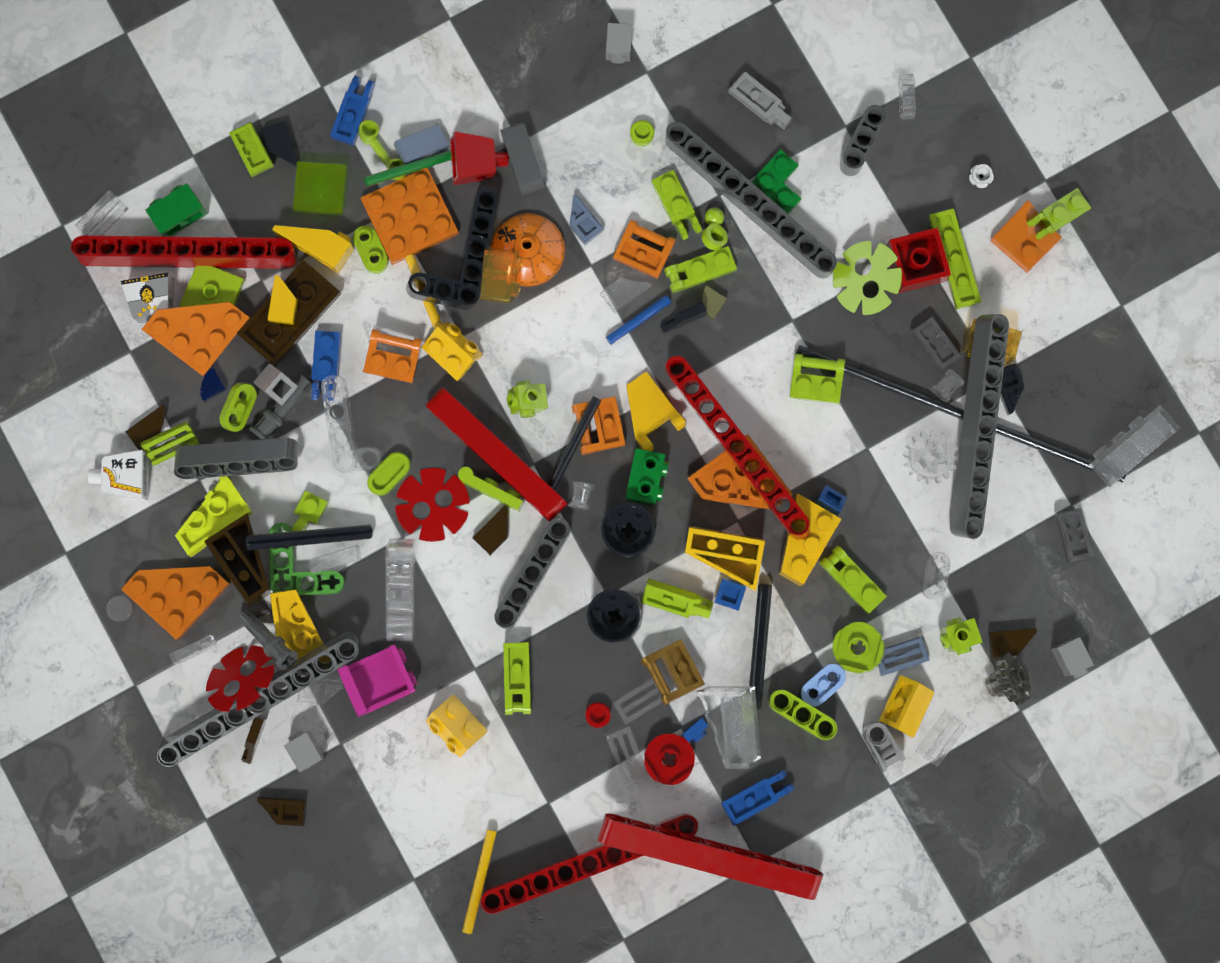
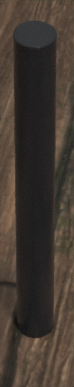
[548,396,602,490]

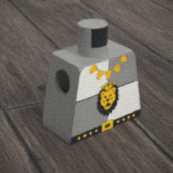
[121,272,174,323]

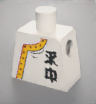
[87,450,149,501]

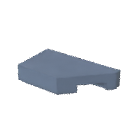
[569,194,604,246]

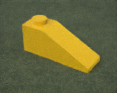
[272,225,354,274]

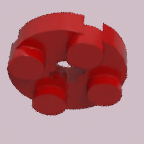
[644,734,695,785]

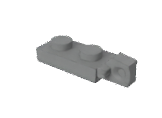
[728,72,792,130]

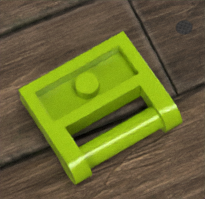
[790,353,846,405]

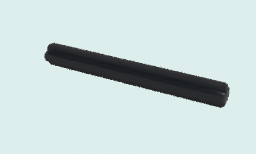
[245,524,373,550]
[747,584,772,710]

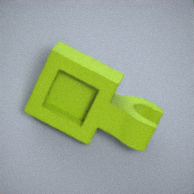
[291,491,329,531]

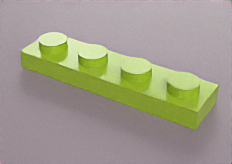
[928,208,982,310]

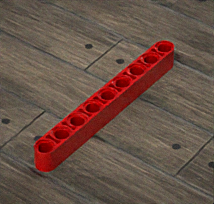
[71,235,297,269]
[665,356,811,540]
[480,813,699,914]
[597,813,824,900]

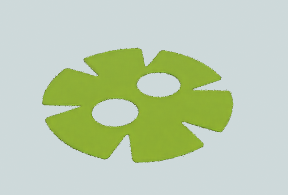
[833,241,902,315]

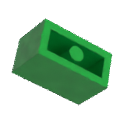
[145,183,208,237]

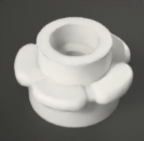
[969,164,994,188]

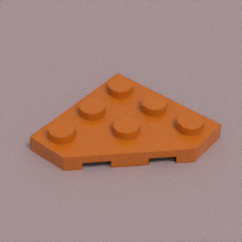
[141,302,250,376]
[687,434,793,510]
[121,566,230,640]

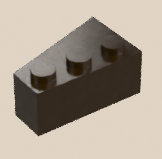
[204,513,270,608]

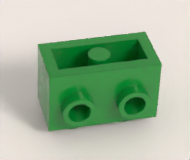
[625,449,669,507]

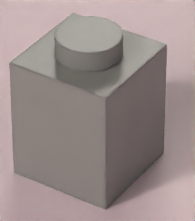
[606,23,632,64]
[253,364,298,406]
[1051,637,1094,678]
[284,730,325,772]

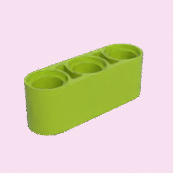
[768,690,837,740]

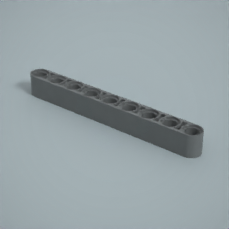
[665,122,837,278]
[950,314,1009,539]
[157,632,359,767]

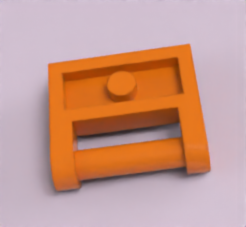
[613,219,676,279]
[363,329,422,384]
[571,396,625,455]

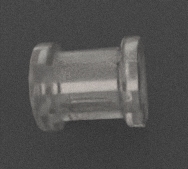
[931,369,964,403]
[568,481,595,511]

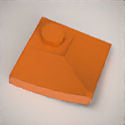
[991,200,1062,273]

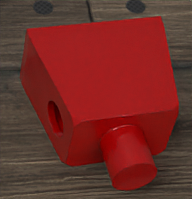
[450,132,509,185]

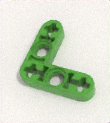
[269,522,345,596]

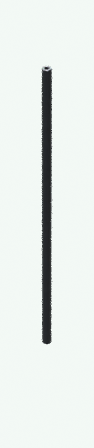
[796,345,1126,483]

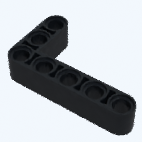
[406,187,498,310]

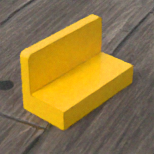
[878,675,934,738]

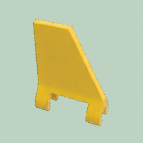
[626,372,686,452]

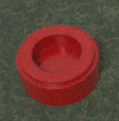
[585,702,611,728]

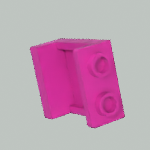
[337,644,417,718]

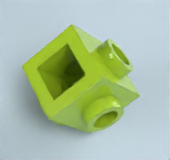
[507,380,548,418]
[939,617,983,656]

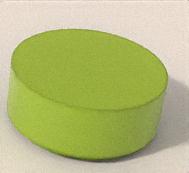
[630,120,654,147]

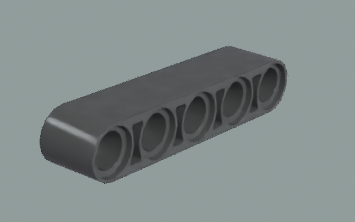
[174,438,298,479]
[494,518,570,629]

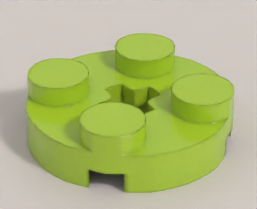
[833,622,885,674]

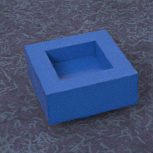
[815,485,847,516]
[714,579,746,611]
[682,718,708,743]

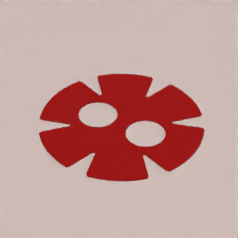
[395,468,470,542]
[206,645,274,712]

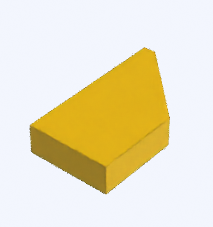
[268,275,298,325]

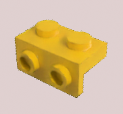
[421,322,483,381]
[426,694,488,758]

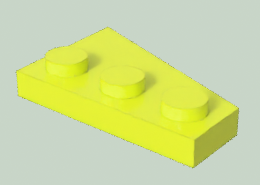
[175,476,253,557]

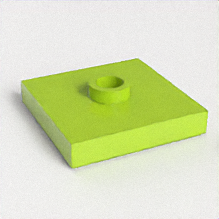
[179,266,245,307]

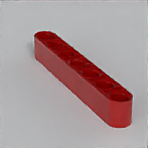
[425,387,567,522]

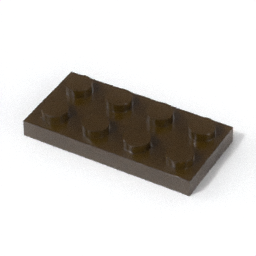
[237,260,342,367]

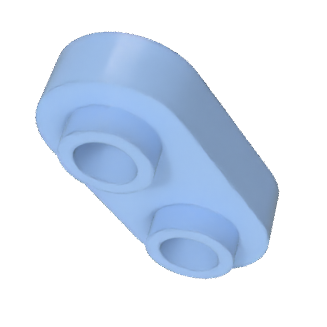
[800,664,846,706]

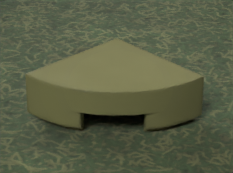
[702,285,727,320]

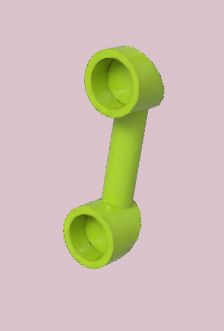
[359,120,406,180]

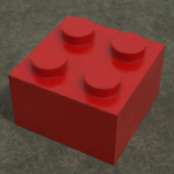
[886,227,951,294]

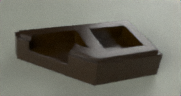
[125,404,167,451]
[472,505,508,556]
[988,628,1037,658]
[241,716,267,764]
[257,797,306,826]

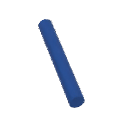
[605,295,671,345]

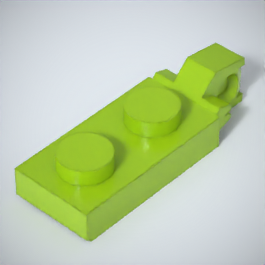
[641,578,714,619]

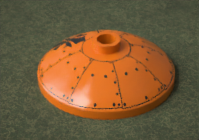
[491,213,565,287]

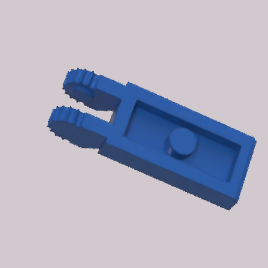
[330,76,375,146]
[311,331,341,401]
[720,770,795,826]

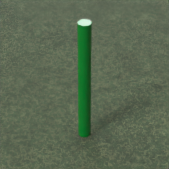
[364,150,451,187]

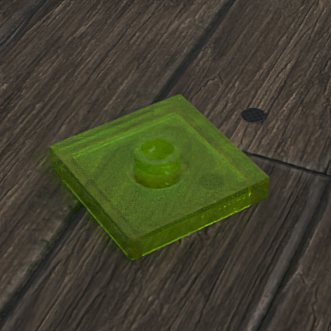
[293,162,347,215]

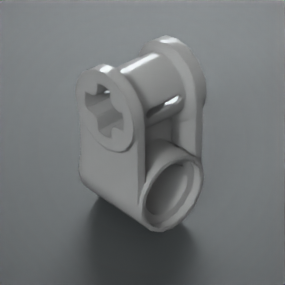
[862,722,906,773]

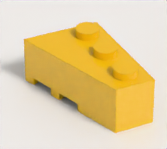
[778,493,841,586]
[684,526,765,591]

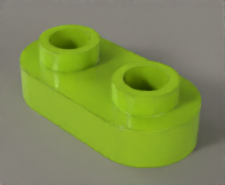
[353,226,389,274]
[220,383,257,432]

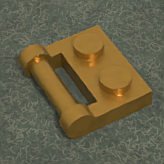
[640,639,705,706]

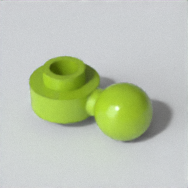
[701,207,728,251]

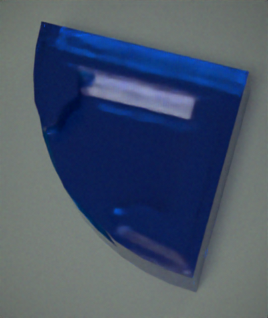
[200,367,226,402]

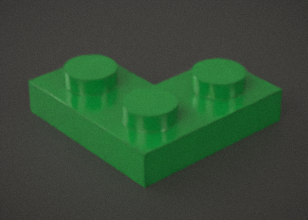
[751,149,802,215]

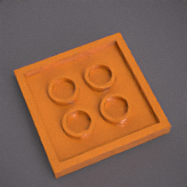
[360,168,459,265]

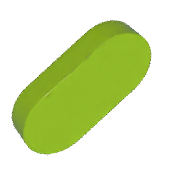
[367,452,411,496]

